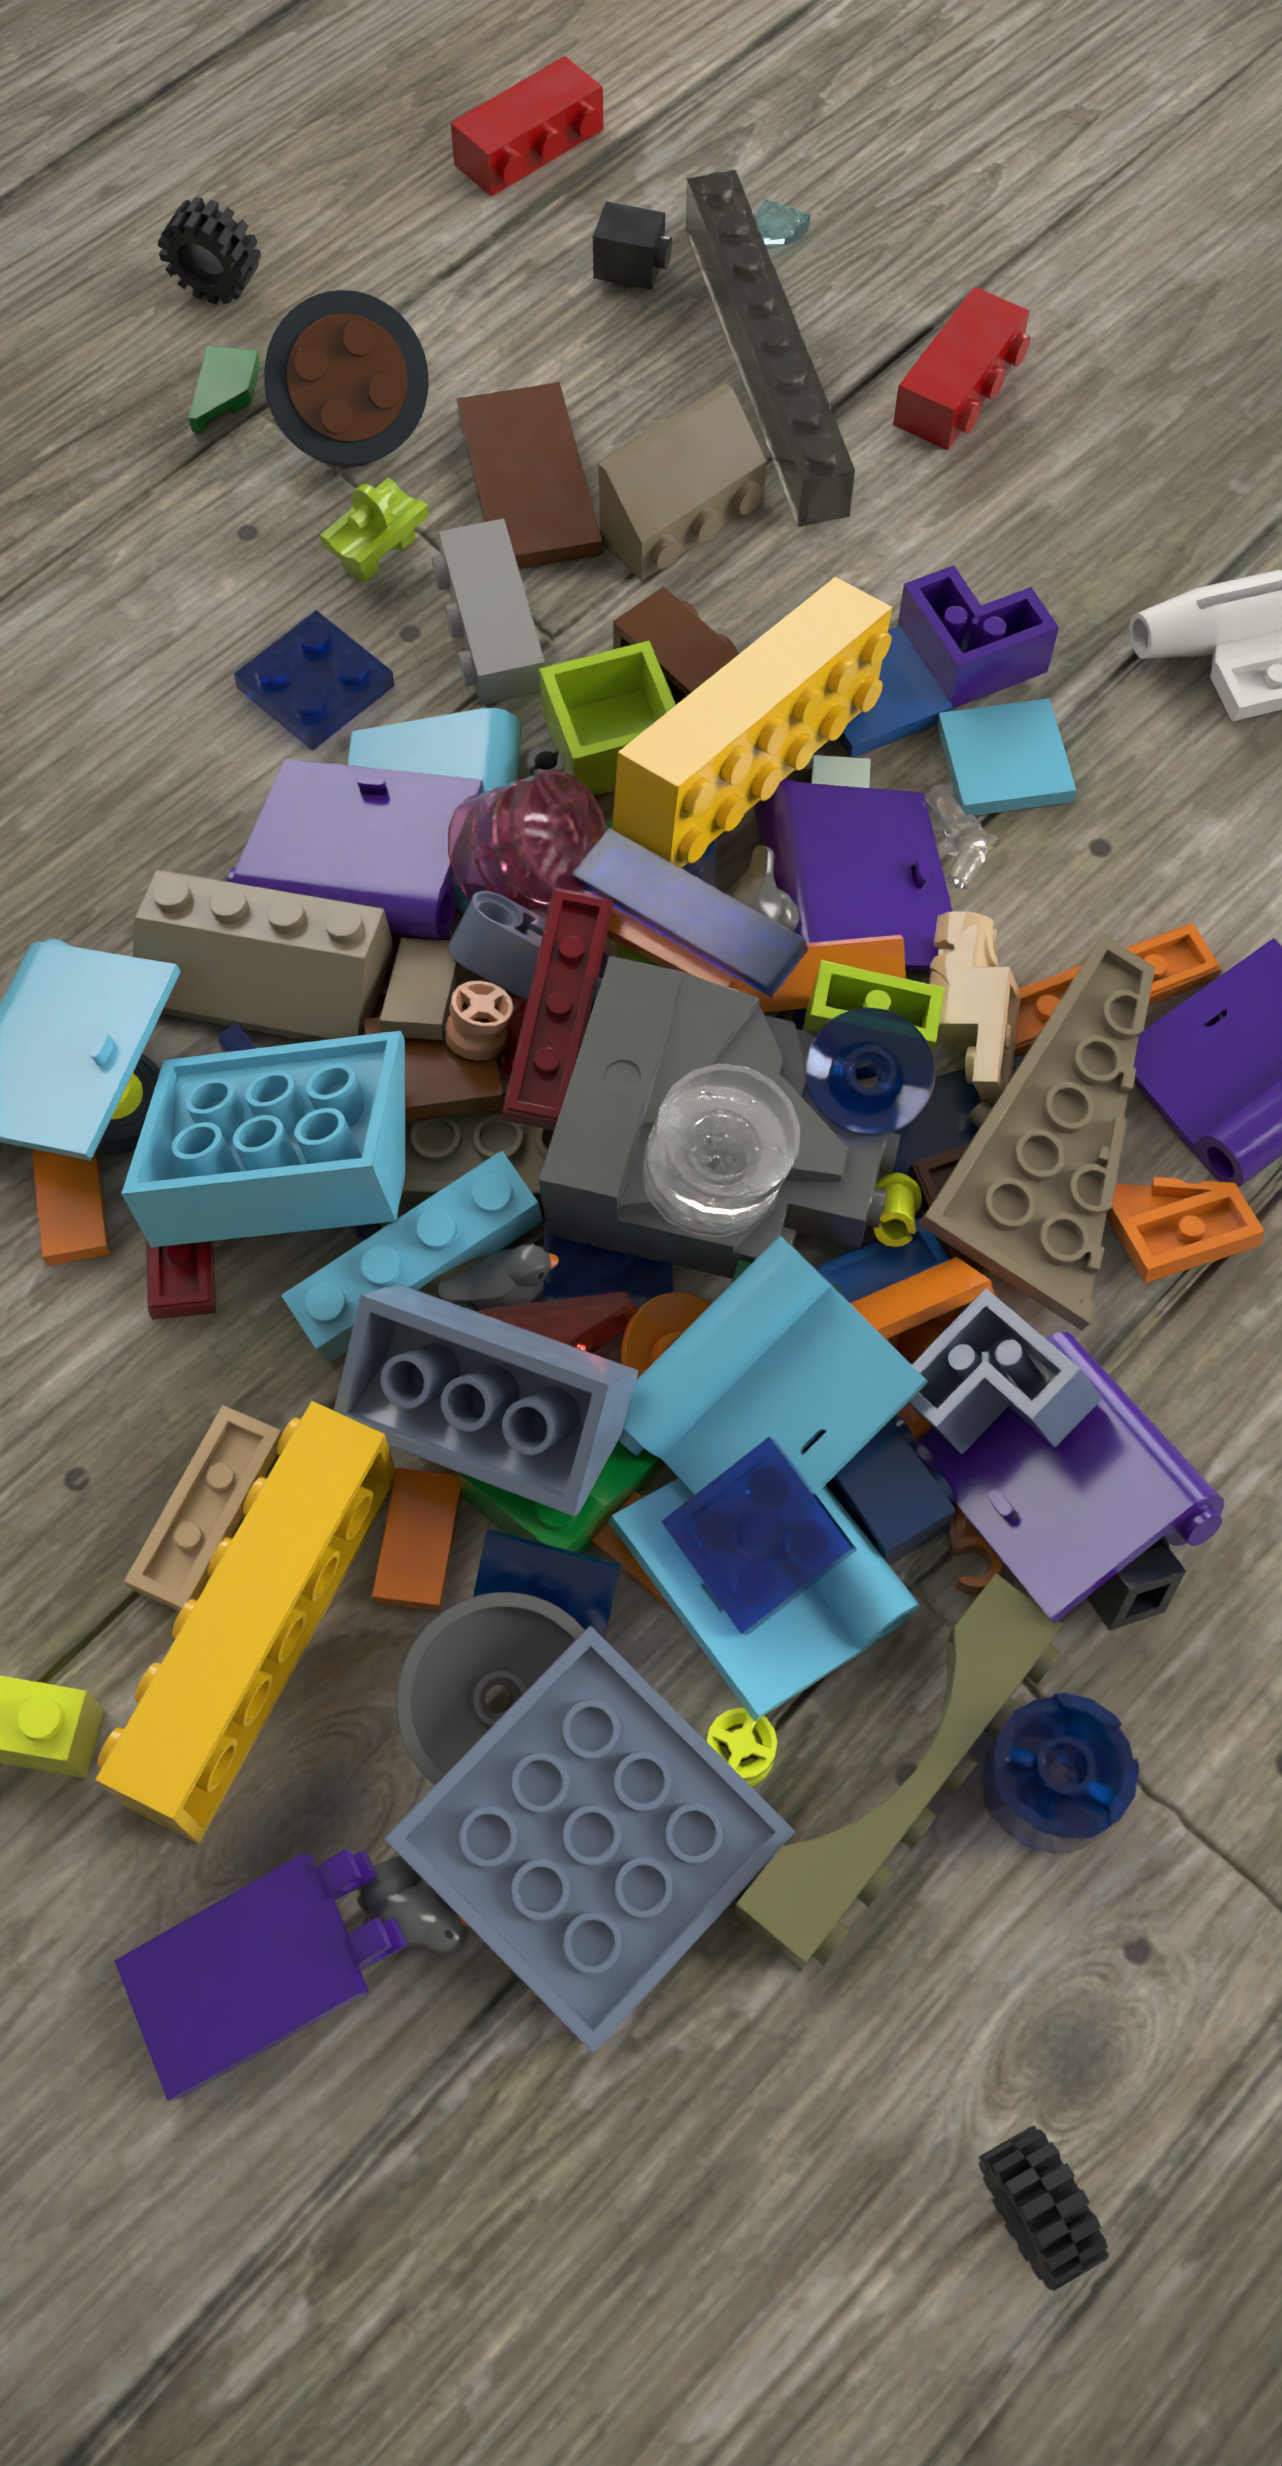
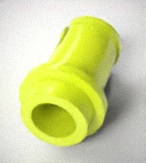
[874,1173,922,1247]

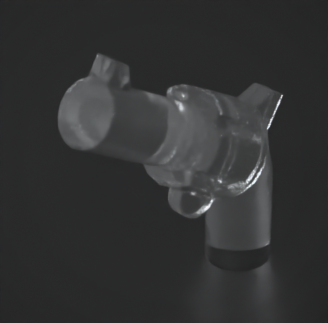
[925,781,1000,890]

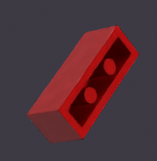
[450,56,604,197]
[893,286,1031,450]

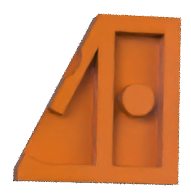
[1106,1177,1265,1284]

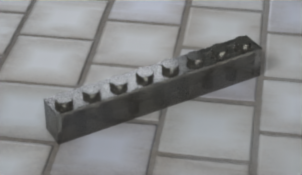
[686,169,855,527]

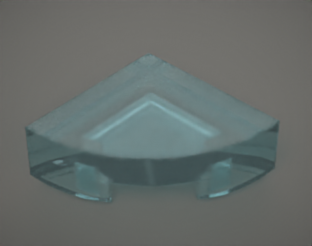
[744,199,811,249]

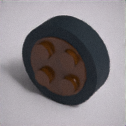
[264,290,429,466]

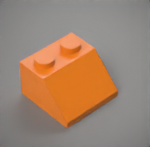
[850,1257,995,1441]

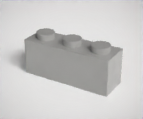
[432,518,545,706]

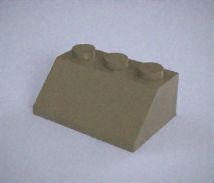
[598,382,766,581]

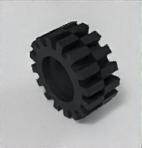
[158,198,261,304]
[979,2125,1109,2292]

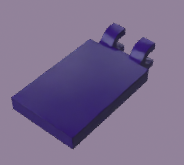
[114,1849,408,2101]

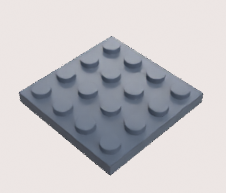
[384,1626,796,2053]

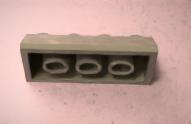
[132,869,396,1041]

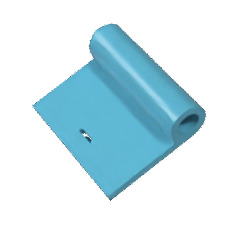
[348,708,522,914]
[0,939,181,1161]
[619,1235,928,1556]
[608,1478,920,1722]

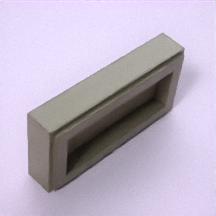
[380,937,461,1040]

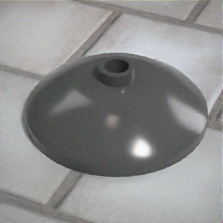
[396,1592,585,1785]

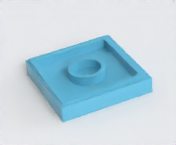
[937,698,1077,817]

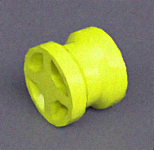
[707,1707,777,1788]

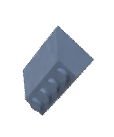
[333,1284,639,1516]

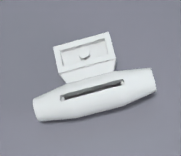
[1130,570,1282,721]

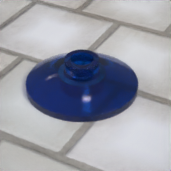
[805,1008,935,1136]

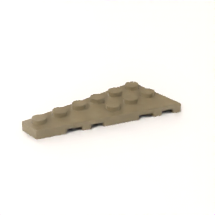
[918,934,1155,1331]

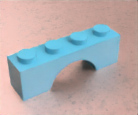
[281,1150,544,1363]

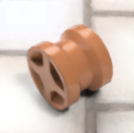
[444,981,513,1061]

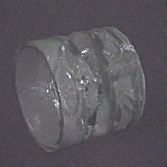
[641,1063,800,1238]

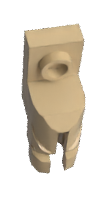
[929,912,1021,1105]

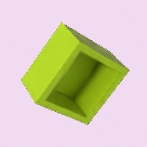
[539,640,676,801]

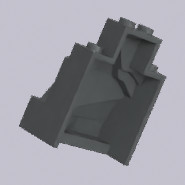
[539,956,901,1279]

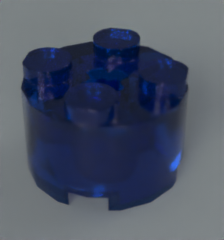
[981,1692,1140,1854]

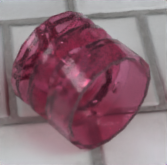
[448,769,609,910]

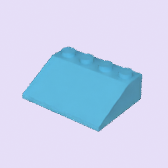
[121,1031,405,1247]

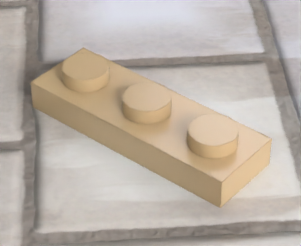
[124,1405,282,1612]

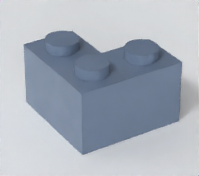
[908,1288,1102,1454]

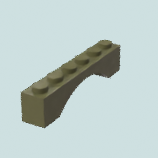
[733,1574,1064,1972]

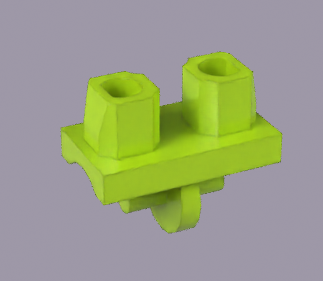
[320,478,429,582]

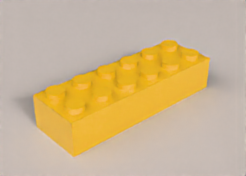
[611,577,893,880]
[95,1401,396,1844]

